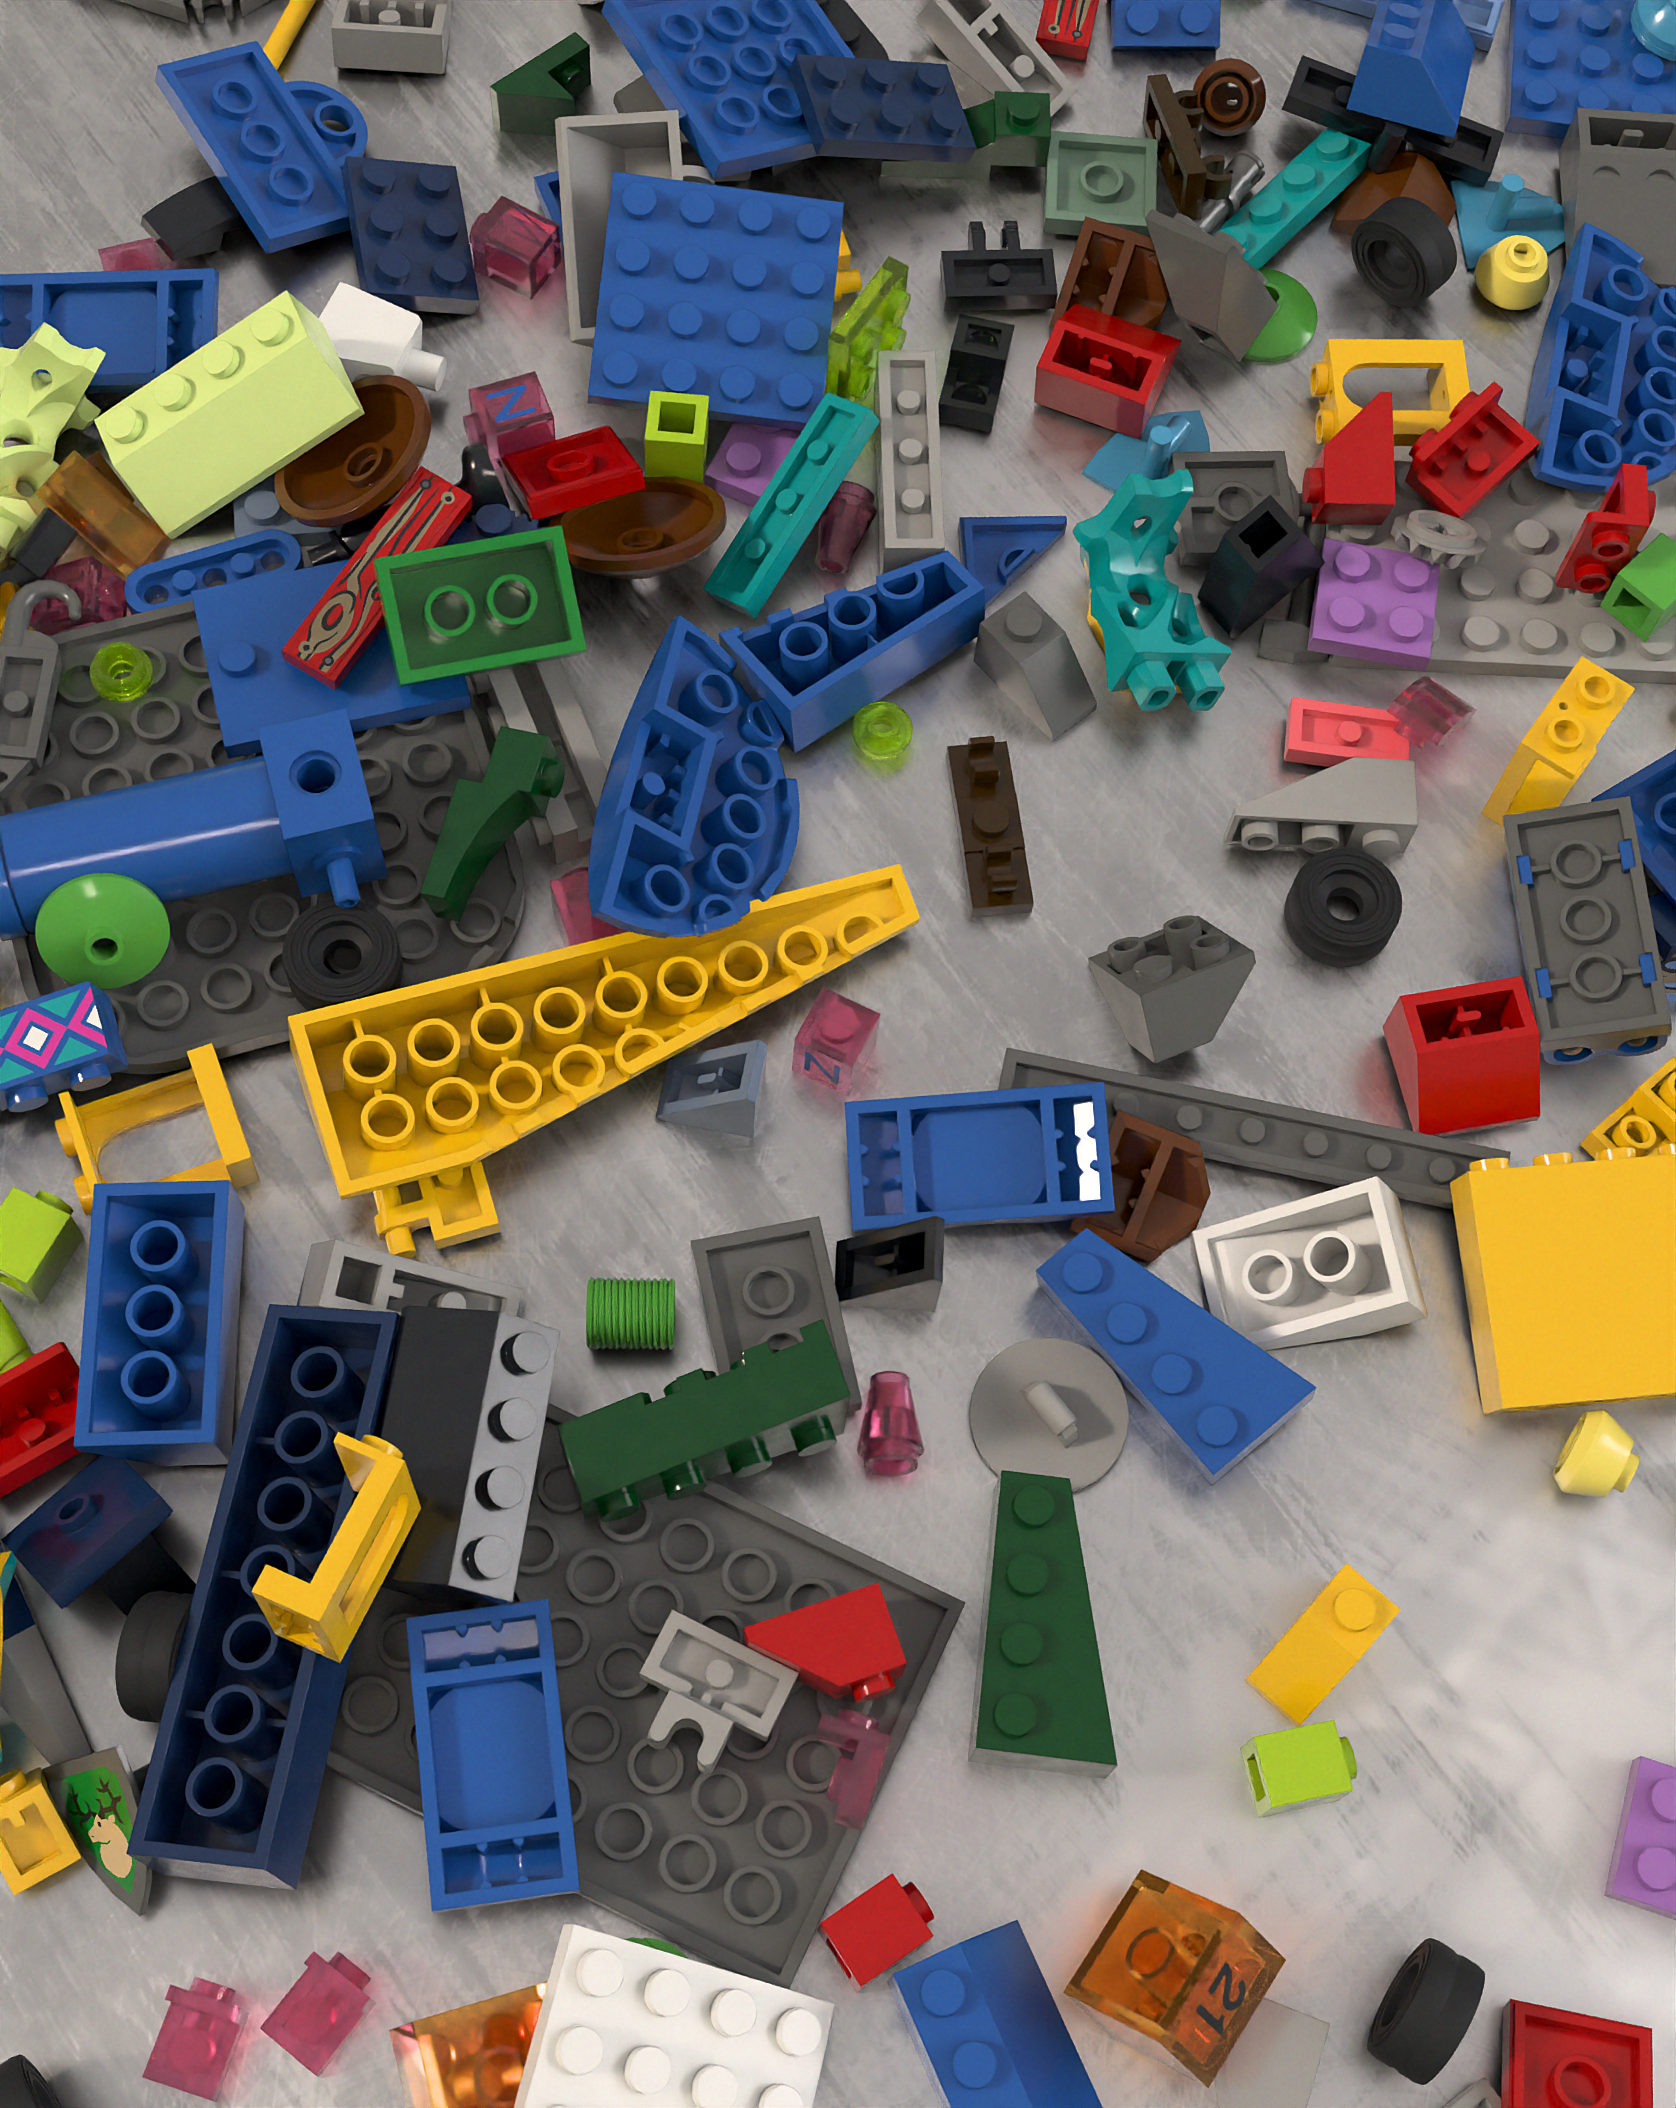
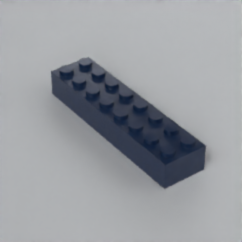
[126,1304,400,1890]

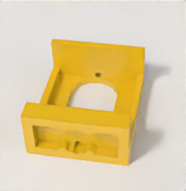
[1310,339,1470,446]
[1481,656,1635,827]
[55,1043,260,1216]
[251,1432,421,1663]

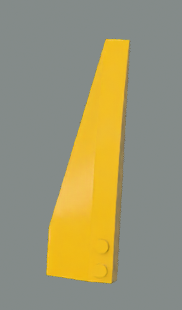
[288,864,920,1200]

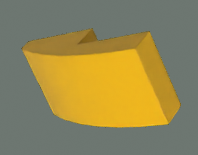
[1580,1056,1676,1160]

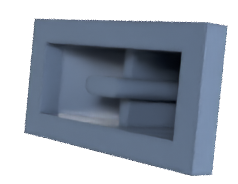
[655,1039,767,1138]

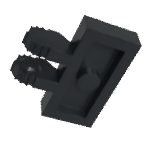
[940,221,1058,311]

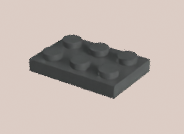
[690,1216,862,1413]

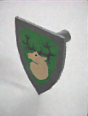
[41,1744,152,1916]

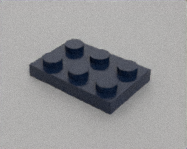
[789,54,977,164]
[342,156,479,315]

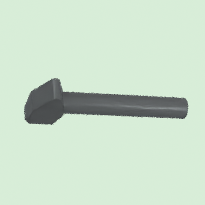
[1257,516,1329,664]

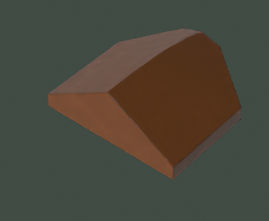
[1329,152,1457,236]
[1049,216,1169,329]
[1069,1109,1211,1263]

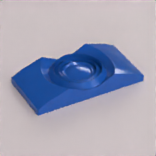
[0,268,219,395]
[844,1082,1115,1233]
[406,1599,580,1913]

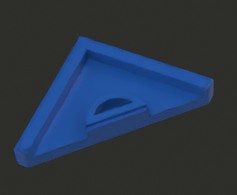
[958,516,1067,610]

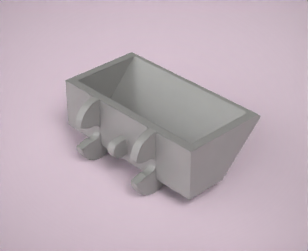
[555,110,715,348]

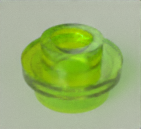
[90,642,154,703]
[852,702,913,761]

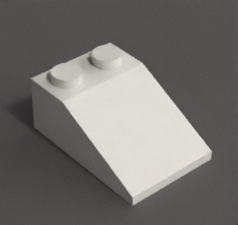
[1192,1176,1428,1351]

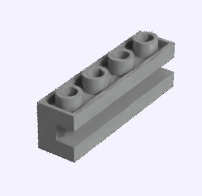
[873,350,945,575]
[469,659,608,864]

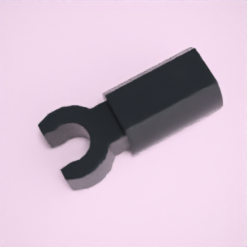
[0,507,79,609]

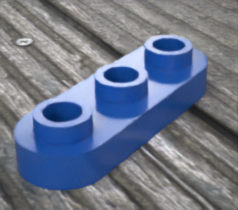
[124,529,304,615]

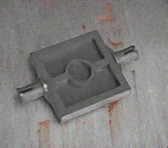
[1137,451,1312,565]

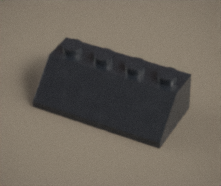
[353,1305,561,1610]

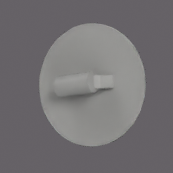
[969,1337,1129,1492]

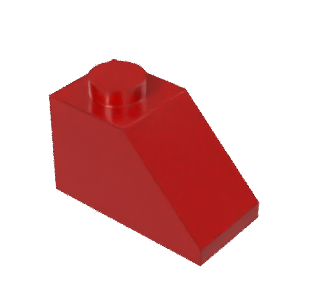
[1302,392,1396,525]
[743,1583,907,1703]

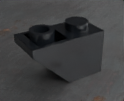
[1197,494,1325,640]

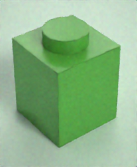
[1600,532,1676,642]

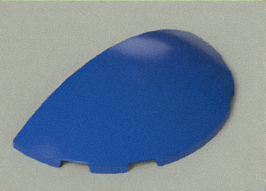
[1526,222,1676,493]
[588,615,800,938]

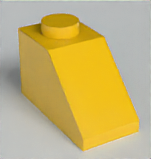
[1244,1563,1401,1727]

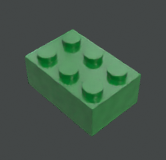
[373,525,587,689]

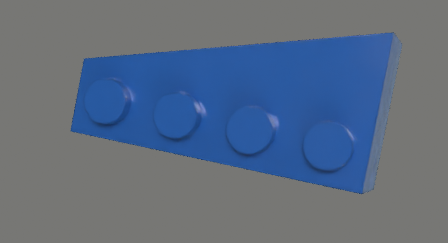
[718,550,985,754]
[1035,1228,1317,1485]

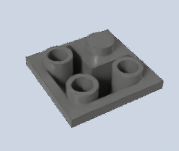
[1145,209,1278,362]
[1088,915,1256,1064]

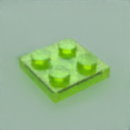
[824,256,911,402]

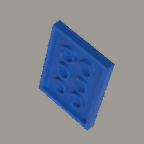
[191,559,471,759]

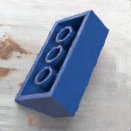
[1346,0,1476,138]
[74,1180,245,1466]
[887,1920,1103,2108]

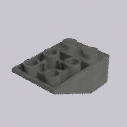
[1558,108,1676,289]

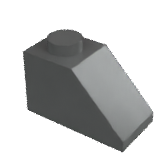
[973,591,1097,742]

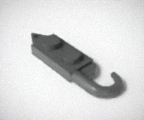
[0,580,82,801]

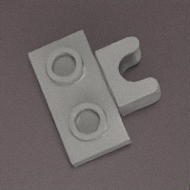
[639,1610,799,1774]

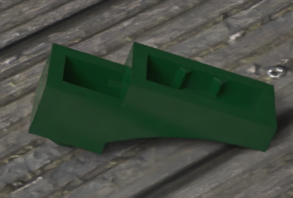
[880,91,1051,180]
[420,726,565,922]

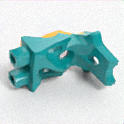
[1072,469,1232,711]

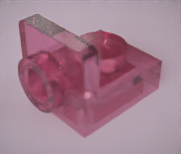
[30,555,128,635]
[816,1709,891,1831]
[260,1951,377,2077]
[142,1977,249,2102]

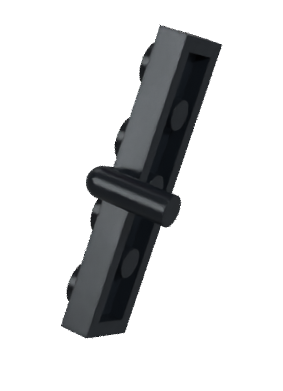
[1281,55,1504,187]

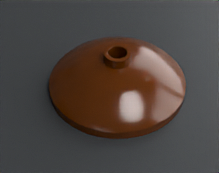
[274,375,432,528]
[548,476,727,579]

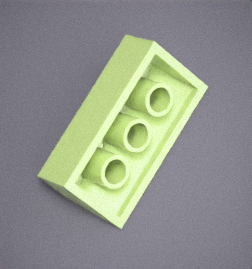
[94,290,365,540]

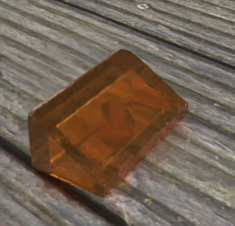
[34,450,166,577]

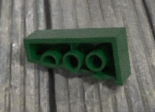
[557,1319,851,1522]
[968,1470,1118,1779]

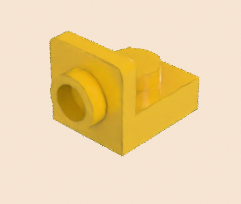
[0,1767,82,1896]

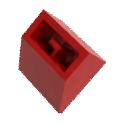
[1034,303,1182,440]
[1382,976,1540,1137]

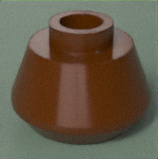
[1193,58,1266,136]

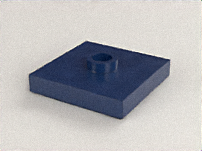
[1,1455,173,1609]

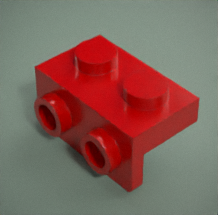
[1405,381,1540,520]
[1556,463,1656,594]
[0,1342,82,1498]

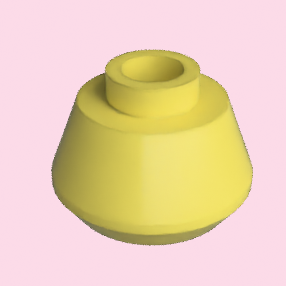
[1475,235,1550,310]
[1553,1409,1640,1498]

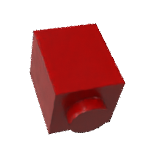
[817,1873,934,1993]

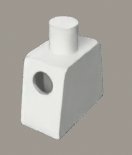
[318,282,447,392]

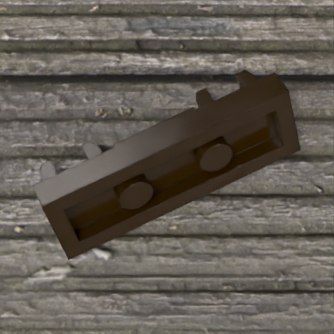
[1142,74,1232,220]
[945,736,1034,918]

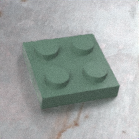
[1043,131,1158,237]

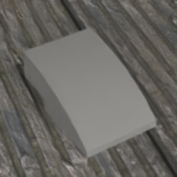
[331,0,453,74]

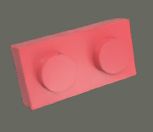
[1284,697,1411,767]

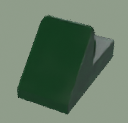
[490,32,591,136]

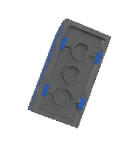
[1503,796,1672,1065]

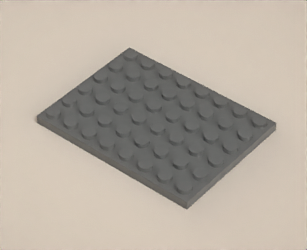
[325,1403,966,1990]

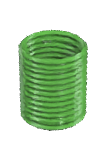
[586,1277,675,1351]

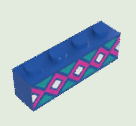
[0,980,129,1112]

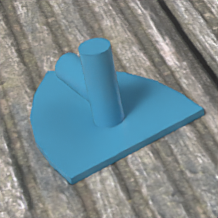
[1449,174,1565,271]
[1082,410,1210,494]

